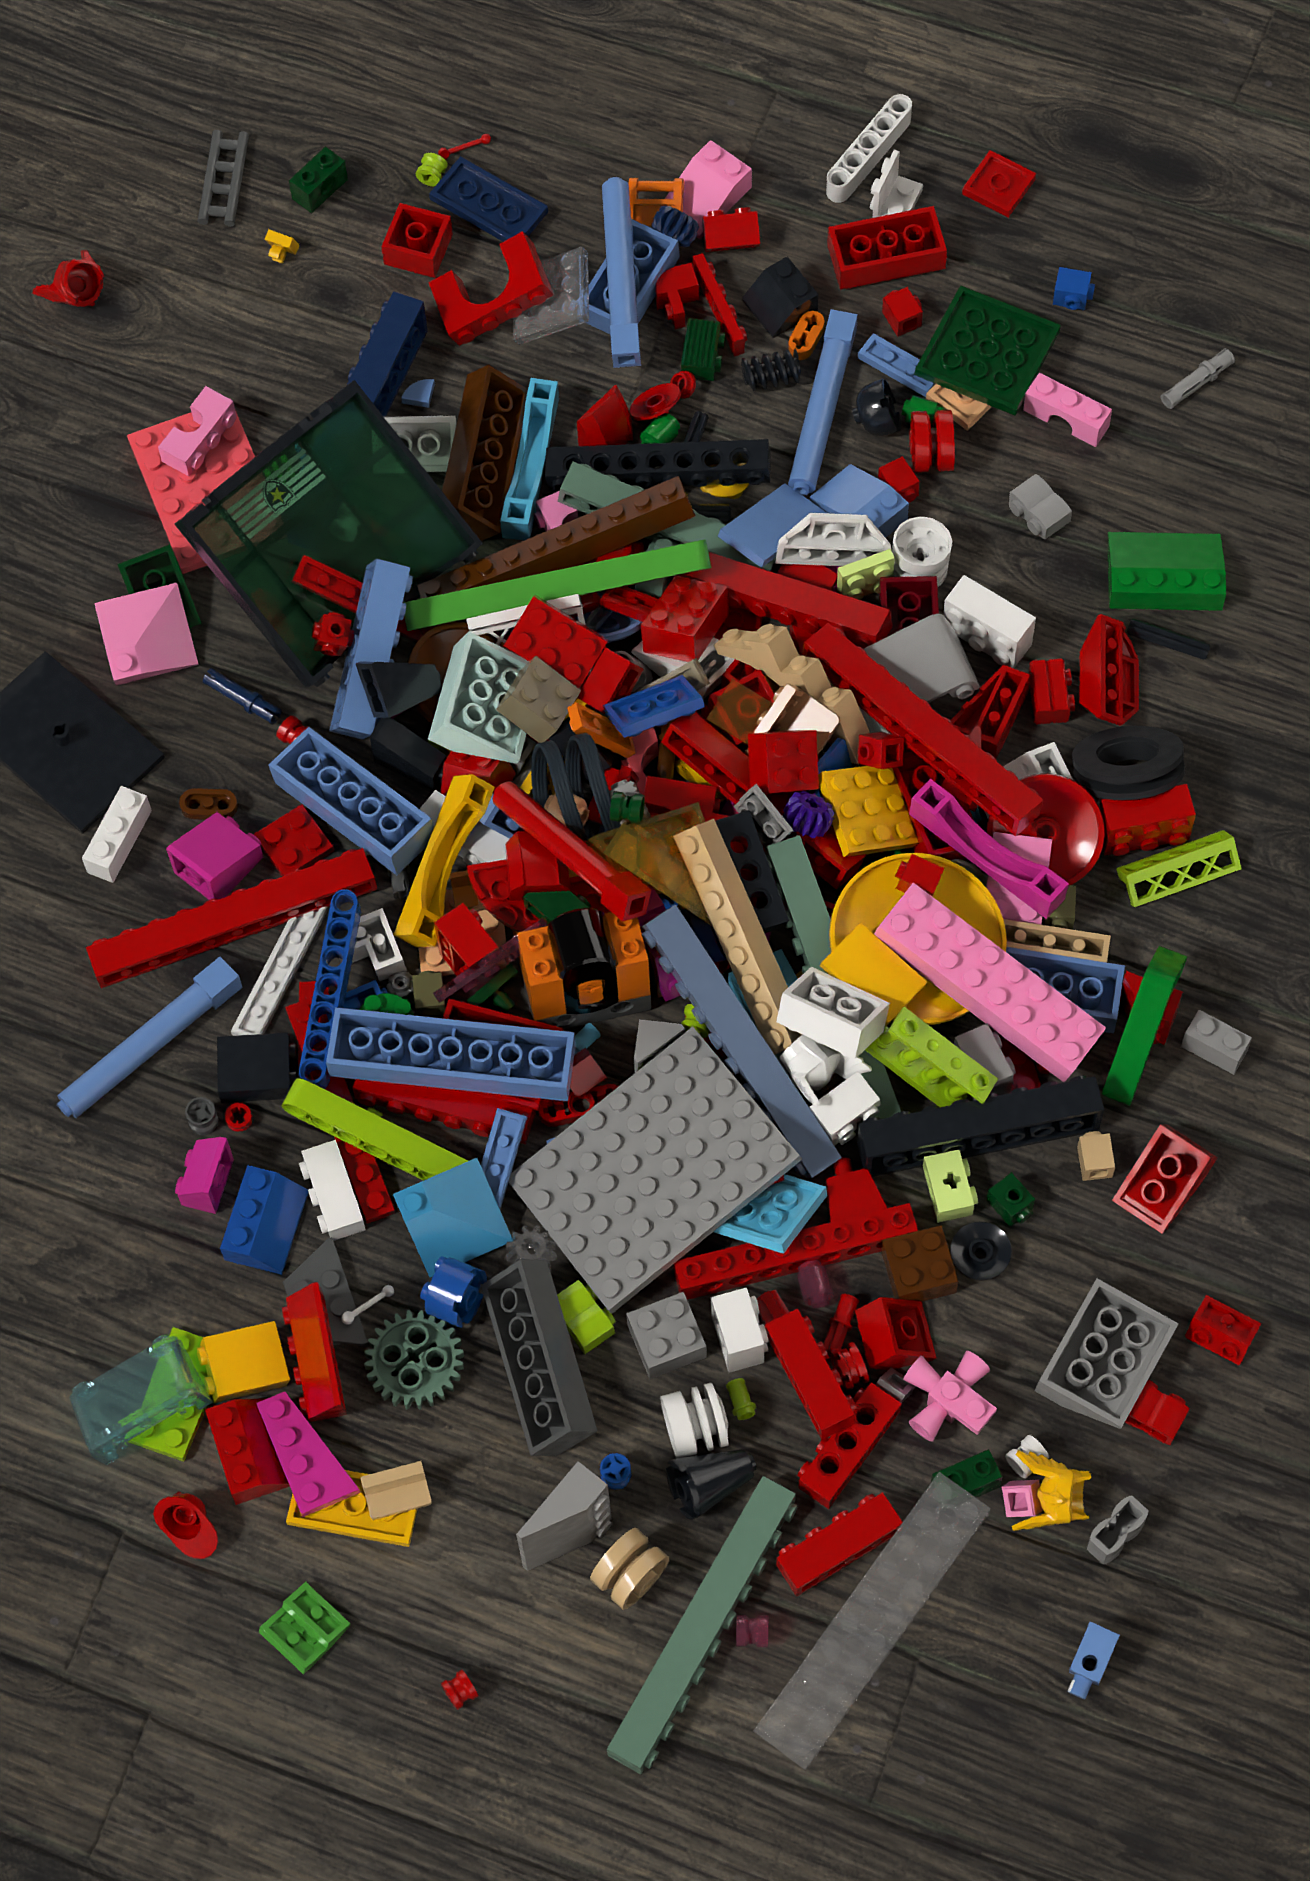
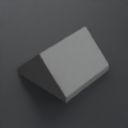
[634,1019,685,1073]

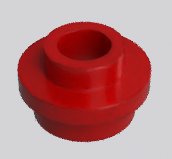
[670,371,696,399]

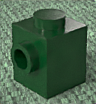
[987,1172,1035,1227]

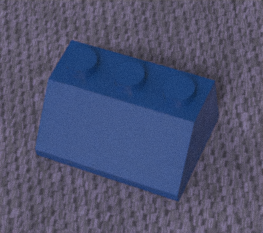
[220,1165,309,1275]

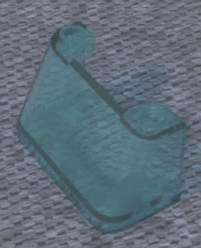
[69,1334,213,1465]

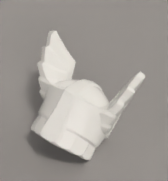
[779,1035,872,1107]

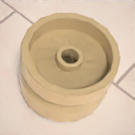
[590,1528,669,1610]

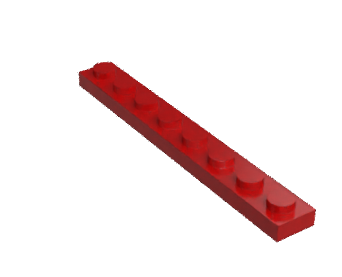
[285,997,395,1224]

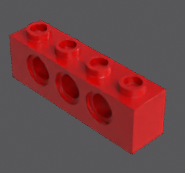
[797,1382,902,1509]

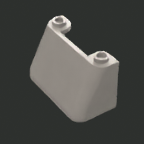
[864,614,980,735]

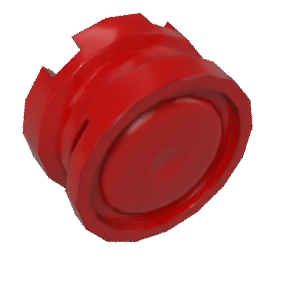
[829,1342,869,1391]

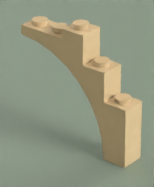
[714,624,870,764]

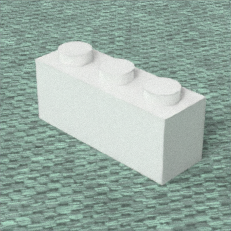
[82,786,152,883]
[299,1140,366,1241]

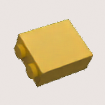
[197,1321,290,1403]

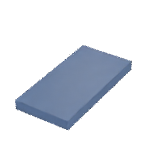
[718,483,827,568]

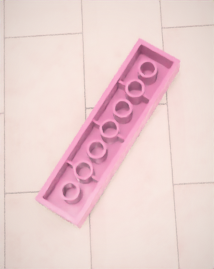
[874,882,1106,1082]

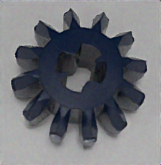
[651,206,699,247]

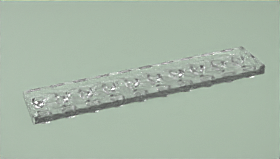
[753,1472,991,1771]

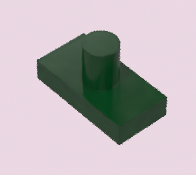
[466,963,518,1013]

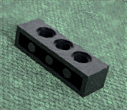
[715,810,789,933]

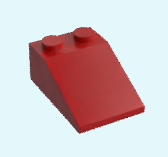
[1112,1124,1218,1234]

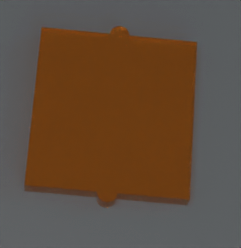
[707,679,773,744]

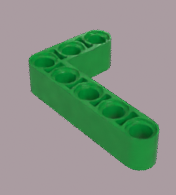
[1102,946,1187,1106]

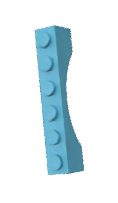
[500,378,559,541]

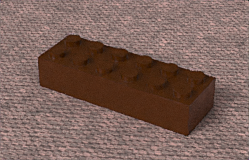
[437,364,528,541]

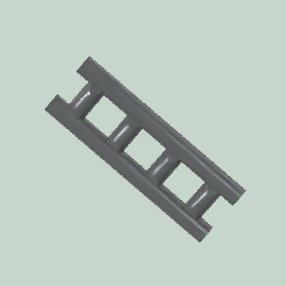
[198,130,249,227]

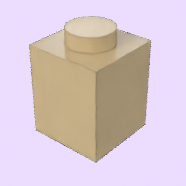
[1077,1131,1115,1181]

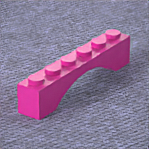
[909,779,1069,919]

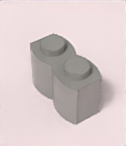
[1009,474,1072,539]
[1087,1496,1149,1564]

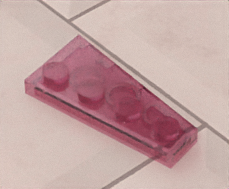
[433,918,548,1003]

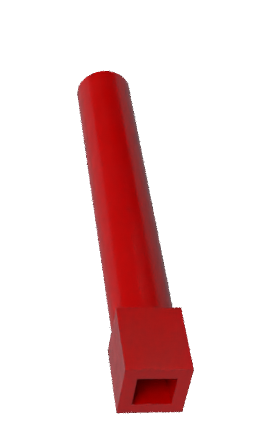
[493,781,651,922]

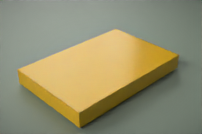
[820,922,927,1026]

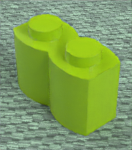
[557,1280,616,1354]

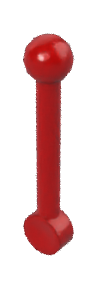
[438,134,491,159]

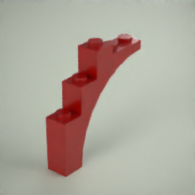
[644,776,765,908]

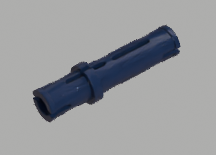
[203,668,282,725]

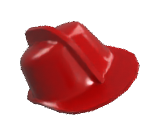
[153,1492,218,1559]

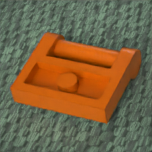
[629,178,684,227]

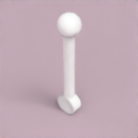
[341,1285,394,1325]

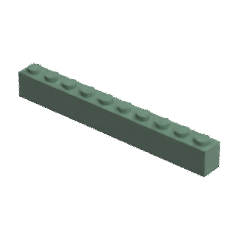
[765,835,901,1123]
[607,1476,798,1774]

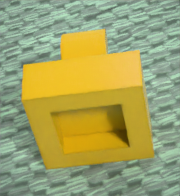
[265,229,299,263]

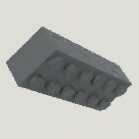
[481,1259,598,1456]

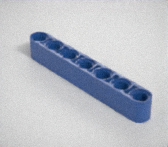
[299,889,361,1089]

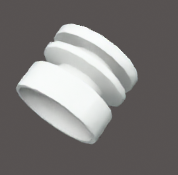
[892,517,952,587]
[660,1383,729,1458]

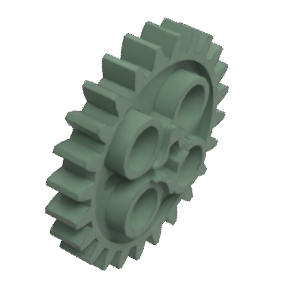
[364,1310,464,1410]

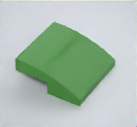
[259,1582,350,1675]

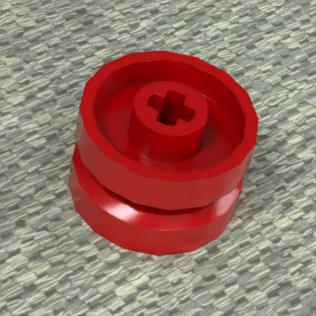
[909,410,955,473]

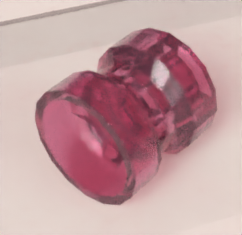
[736,1615,769,1648]

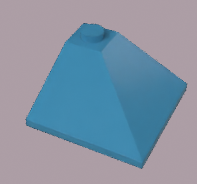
[393,1158,513,1277]

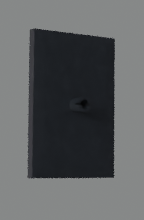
[0,651,165,834]

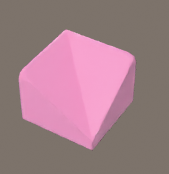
[1002,1480,1043,1517]

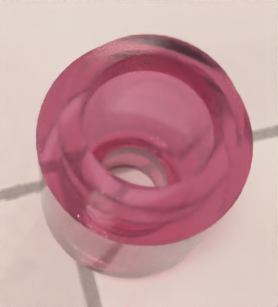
[797,1260,834,1308]

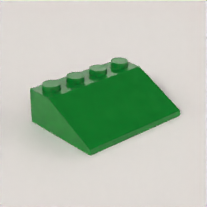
[1108,532,1226,611]

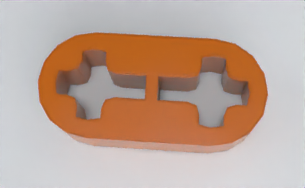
[788,311,825,360]

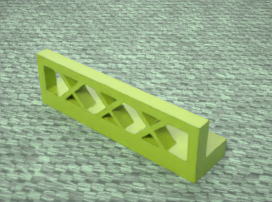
[1116,830,1242,907]

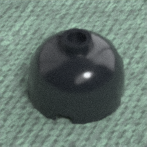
[852,379,901,436]

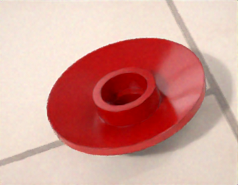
[630,383,681,420]

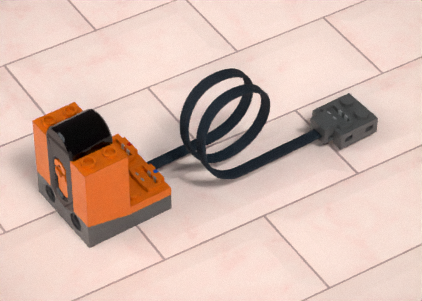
[511,650,652,1029]

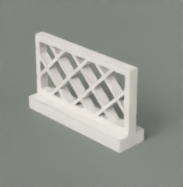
[466,594,586,654]

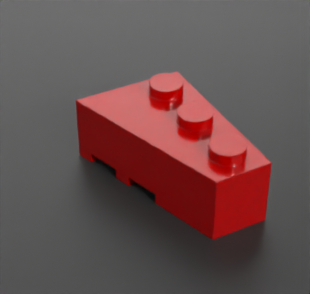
[949,665,1030,760]
[434,903,498,976]

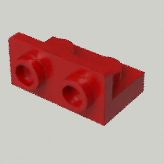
[1185,1295,1262,1365]

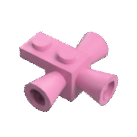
[903,1351,997,1442]

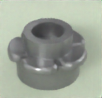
[387,971,413,999]

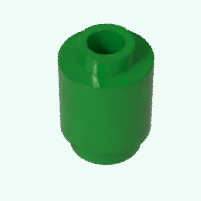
[901,395,944,428]
[640,413,680,444]

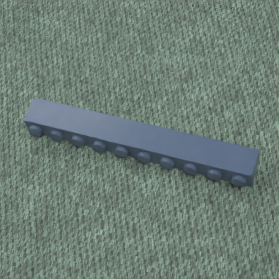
[641,904,842,1178]

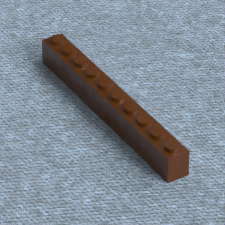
[417,476,695,599]

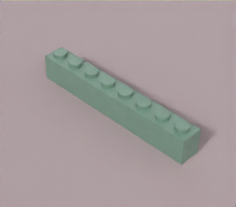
[558,462,775,572]

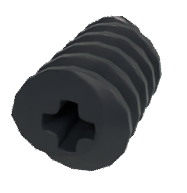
[741,348,801,392]

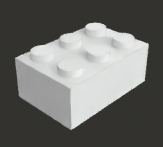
[943,575,1036,668]
[776,967,890,1059]

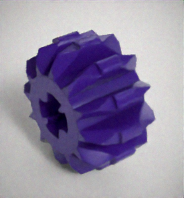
[783,791,835,839]

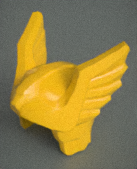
[1012,1450,1091,1531]

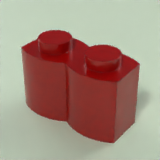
[1125,1380,1190,1445]

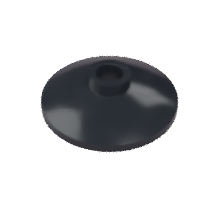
[950,1222,1012,1281]

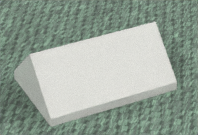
[372,416,457,473]

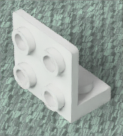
[870,149,923,218]

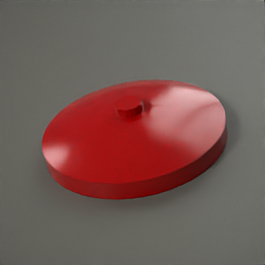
[987,773,1105,885]

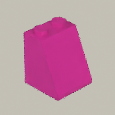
[166,812,263,900]

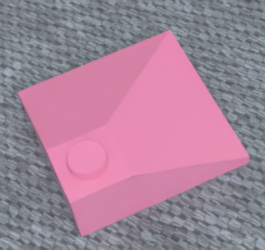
[94,583,199,686]

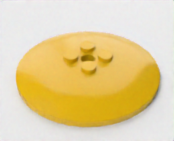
[829,853,1007,1025]

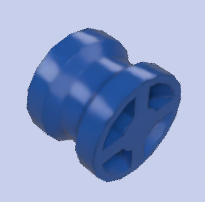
[600,1453,631,1490]

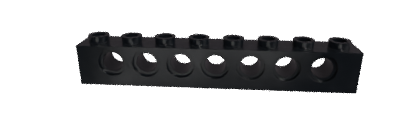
[545,439,771,492]

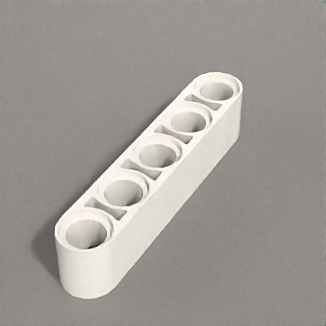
[826,94,912,203]

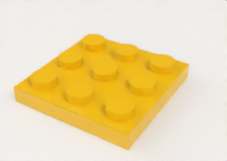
[818,766,919,857]

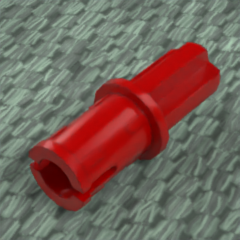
[823,1294,859,1354]

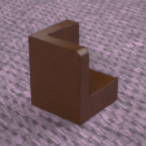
[450,870,485,911]

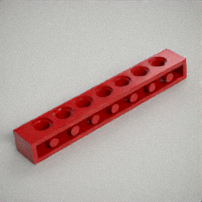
[674,1203,918,1300]

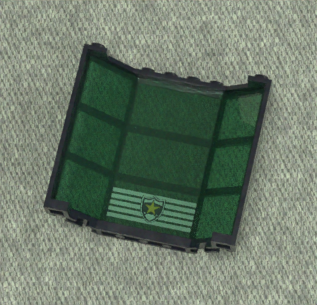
[175,380,483,688]

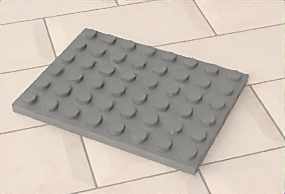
[509,1027,802,1314]

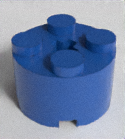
[420,1256,487,1328]

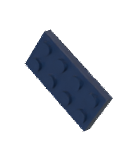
[429,156,548,242]

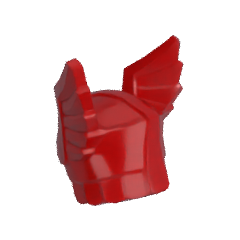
[32,250,104,307]

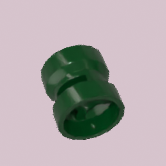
[610,791,645,824]

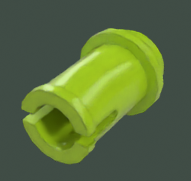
[726,1378,756,1420]

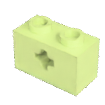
[923,1149,978,1223]

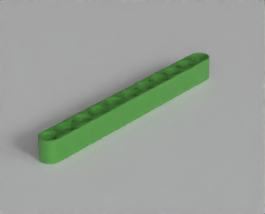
[403,539,712,631]

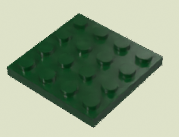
[914,285,1061,416]

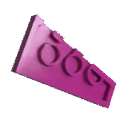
[256,1391,361,1517]

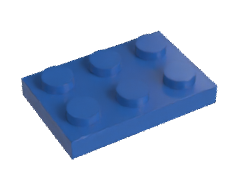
[603,675,705,738]

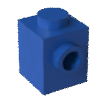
[1053,267,1095,310]

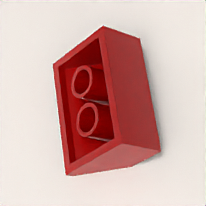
[205,1398,290,1505]

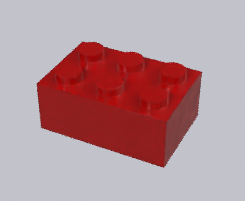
[641,575,729,662]
[503,595,608,688]
[1100,784,1196,856]

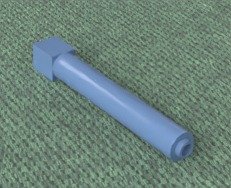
[602,177,641,368]
[788,309,858,495]
[57,957,243,1118]

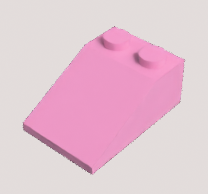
[665,140,752,239]
[986,832,1052,925]

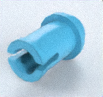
[575,1023,601,1054]

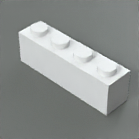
[420,790,509,865]

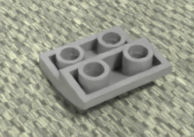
[733,784,793,847]

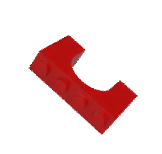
[428,231,554,346]

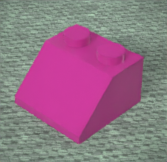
[175,1137,234,1214]

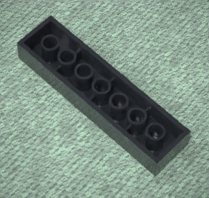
[857,1075,1104,1177]

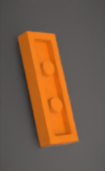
[567,702,636,759]

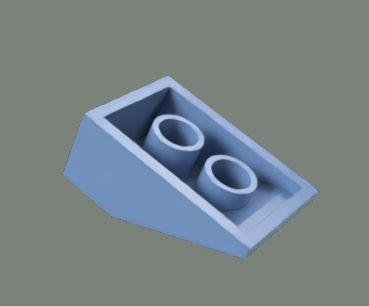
[810,464,909,538]

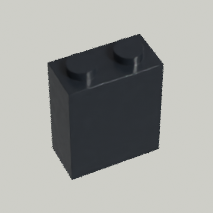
[217,1033,298,1103]

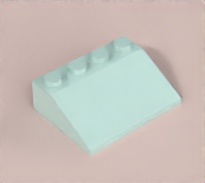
[428,631,529,764]

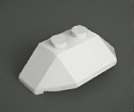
[775,513,891,566]

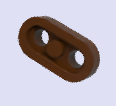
[179,788,238,820]

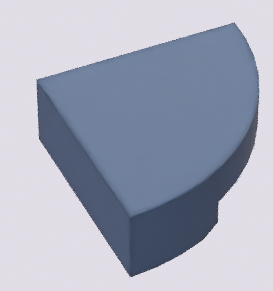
[401,379,435,408]

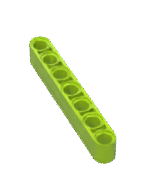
[282,1078,468,1181]

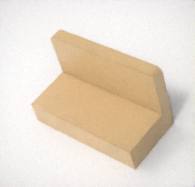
[360,1461,432,1520]

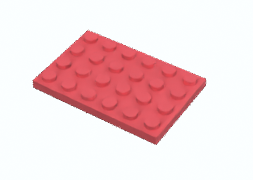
[127,398,287,574]

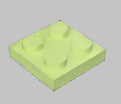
[837,549,895,600]

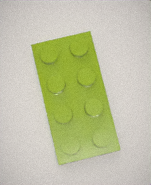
[125,1327,212,1462]

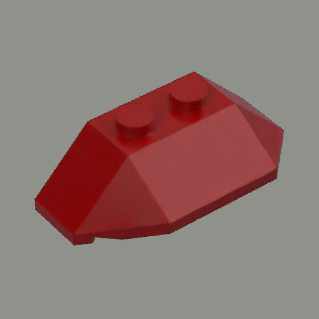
[1080,614,1139,726]

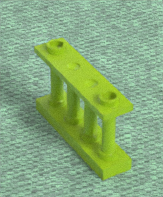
[865,1007,998,1107]

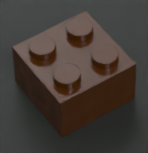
[881,1225,958,1302]

